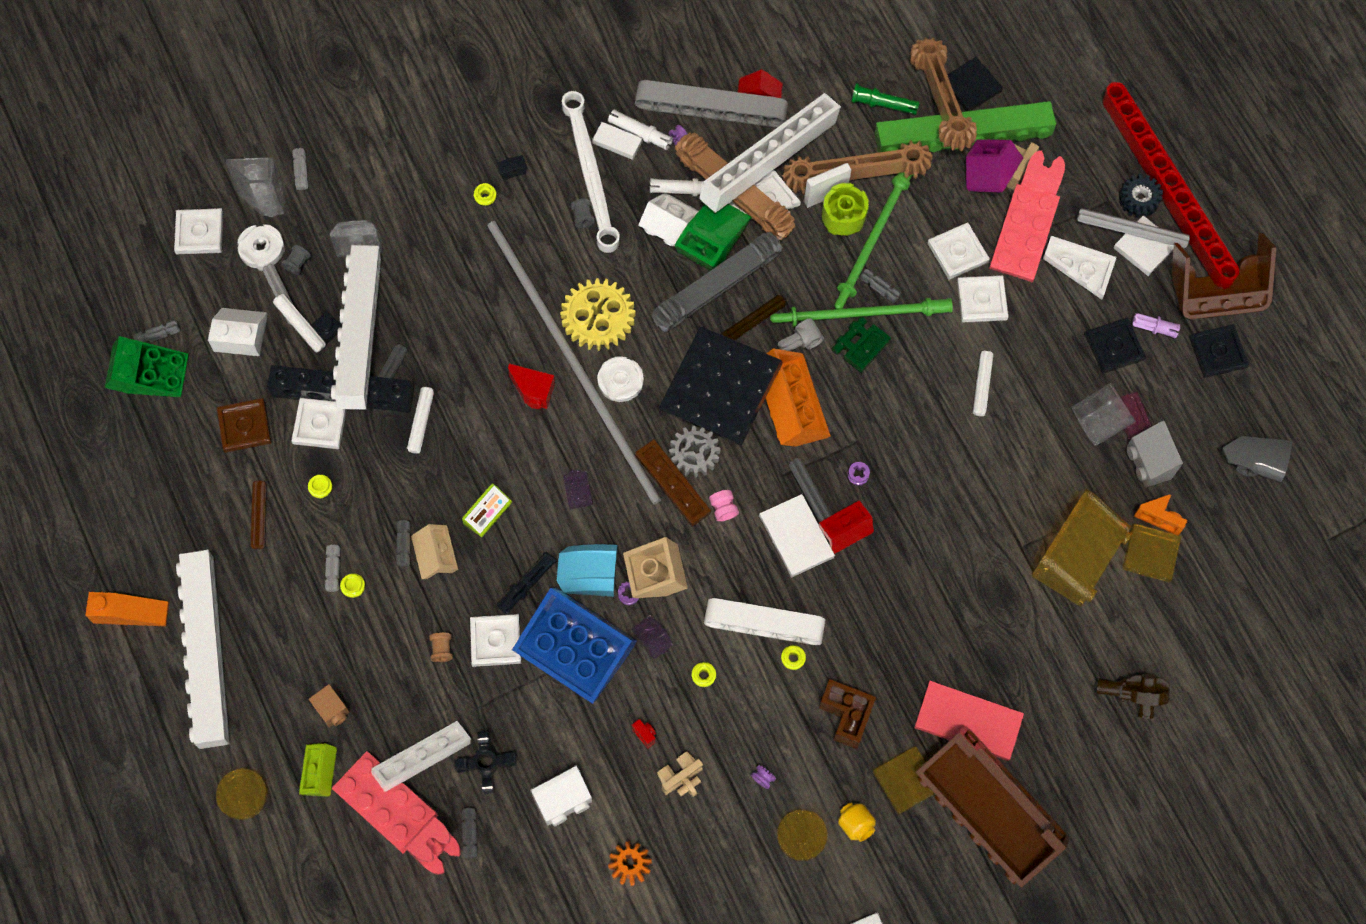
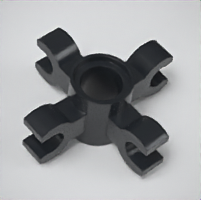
[455,731,517,794]

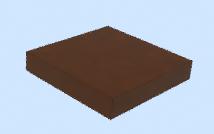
[217,398,271,453]

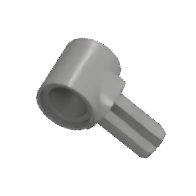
[778,318,824,351]

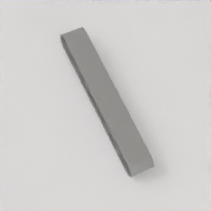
[635,80,788,127]

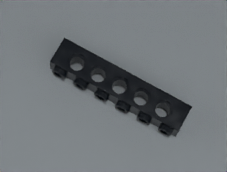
[267,365,414,413]

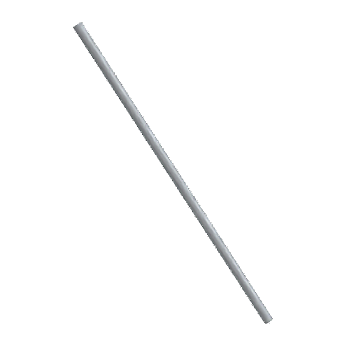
[487,221,661,505]

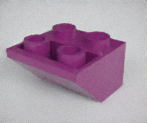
[966,139,1023,192]

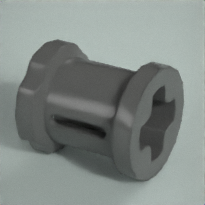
[571,198,595,228]
[281,245,311,275]

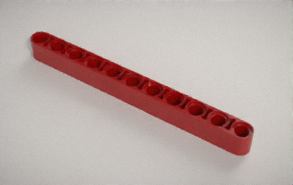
[1103,82,1239,289]

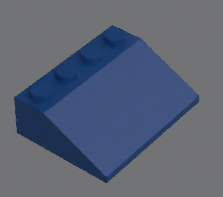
[512,588,637,704]

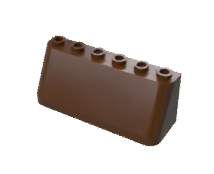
[916,726,1070,888]

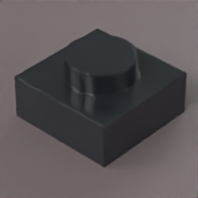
[310,311,342,345]

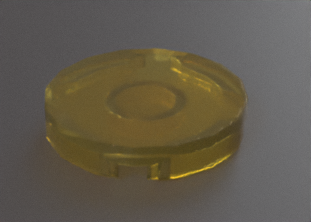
[216,769,268,820]
[777,810,827,861]

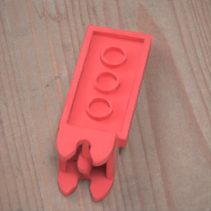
[989,151,1065,282]
[332,751,461,874]

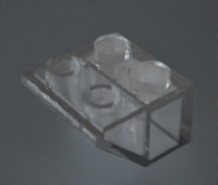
[1071,382,1136,446]

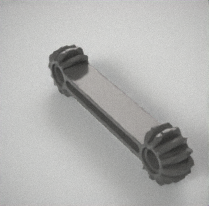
[651,232,783,332]

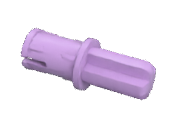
[1132,313,1180,338]

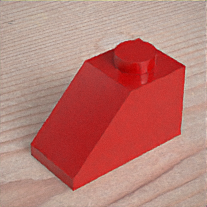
[508,364,555,409]

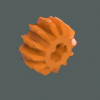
[608,842,652,886]

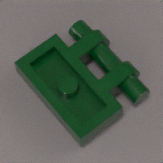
[831,316,891,373]

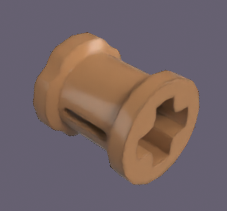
[430,633,453,662]

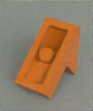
[1134,495,1187,536]

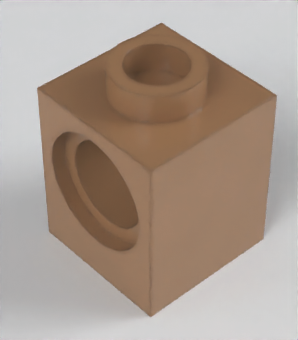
[309,684,350,728]

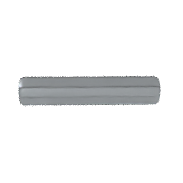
[263,264,294,325]

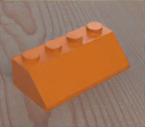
[765,348,830,447]

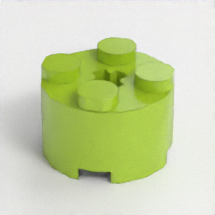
[822,183,868,236]

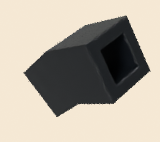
[497,155,527,180]

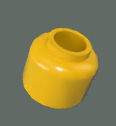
[838,803,876,842]

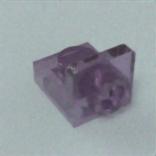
[563,470,593,510]
[631,615,673,659]

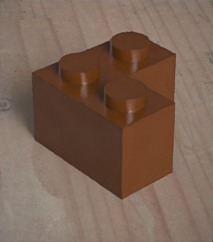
[819,679,876,749]

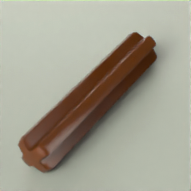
[250,480,266,550]

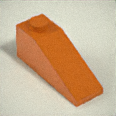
[85,592,169,626]

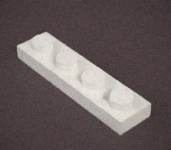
[371,721,471,792]

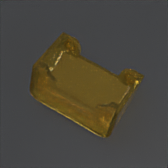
[1032,489,1133,607]

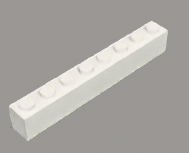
[699,93,841,213]
[331,245,381,409]
[176,550,230,749]

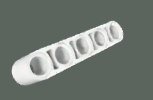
[704,598,825,645]

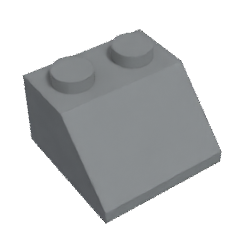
[1127,421,1183,488]

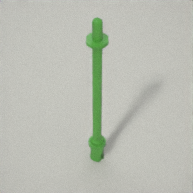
[835,172,912,309]
[770,298,953,327]

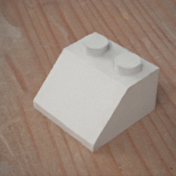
[639,193,699,246]
[208,308,268,356]
[531,766,592,826]

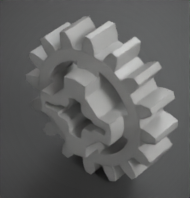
[669,426,720,477]

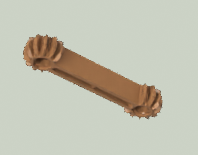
[910,37,977,151]
[675,132,795,240]
[782,140,932,195]

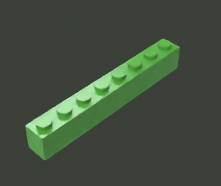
[875,101,1056,153]

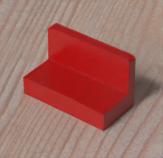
[819,500,874,554]

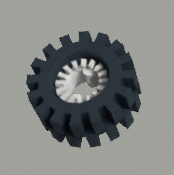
[1119,174,1163,218]

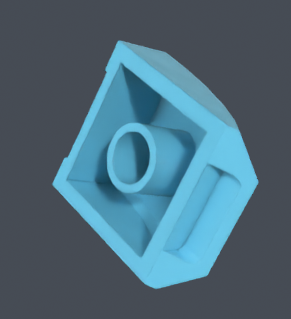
[557,544,618,597]

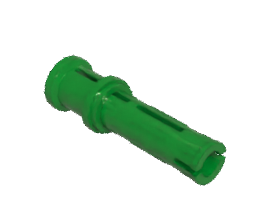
[851,83,919,115]

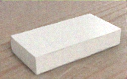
[593,122,642,160]

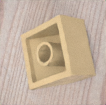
[623,537,688,598]

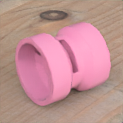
[709,490,739,521]

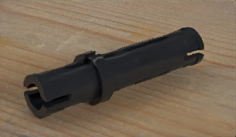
[496,552,556,614]

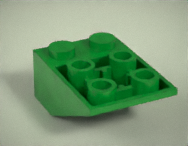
[674,204,752,271]
[105,336,188,397]

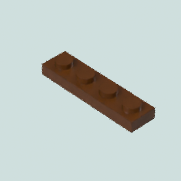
[635,439,711,527]

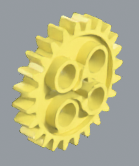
[561,278,635,351]

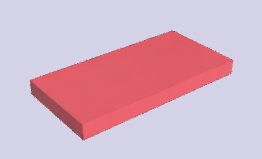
[914,681,1024,761]

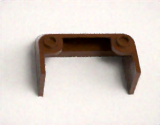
[1172,233,1276,319]

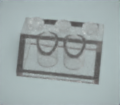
[226,157,285,217]

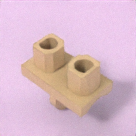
[657,752,703,797]

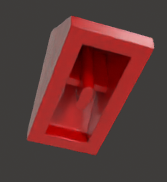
[738,69,783,98]

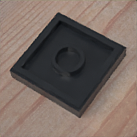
[947,57,1003,112]
[1084,317,1146,374]
[1189,324,1249,378]

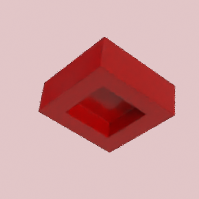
[632,719,656,749]

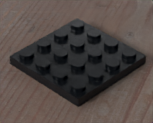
[659,326,783,446]

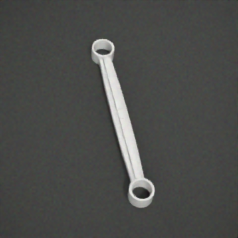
[562,91,619,253]

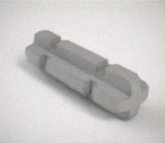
[293,148,308,190]
[325,545,340,592]

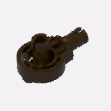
[1097,674,1170,719]

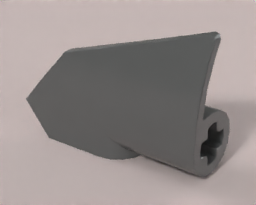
[1222,436,1292,482]

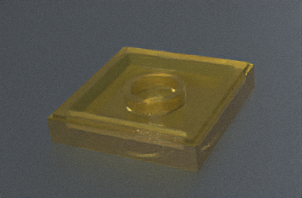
[1123,523,1181,583]
[873,746,935,815]

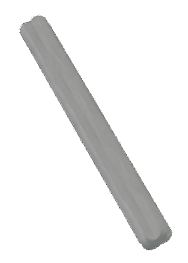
[1077,208,1189,248]

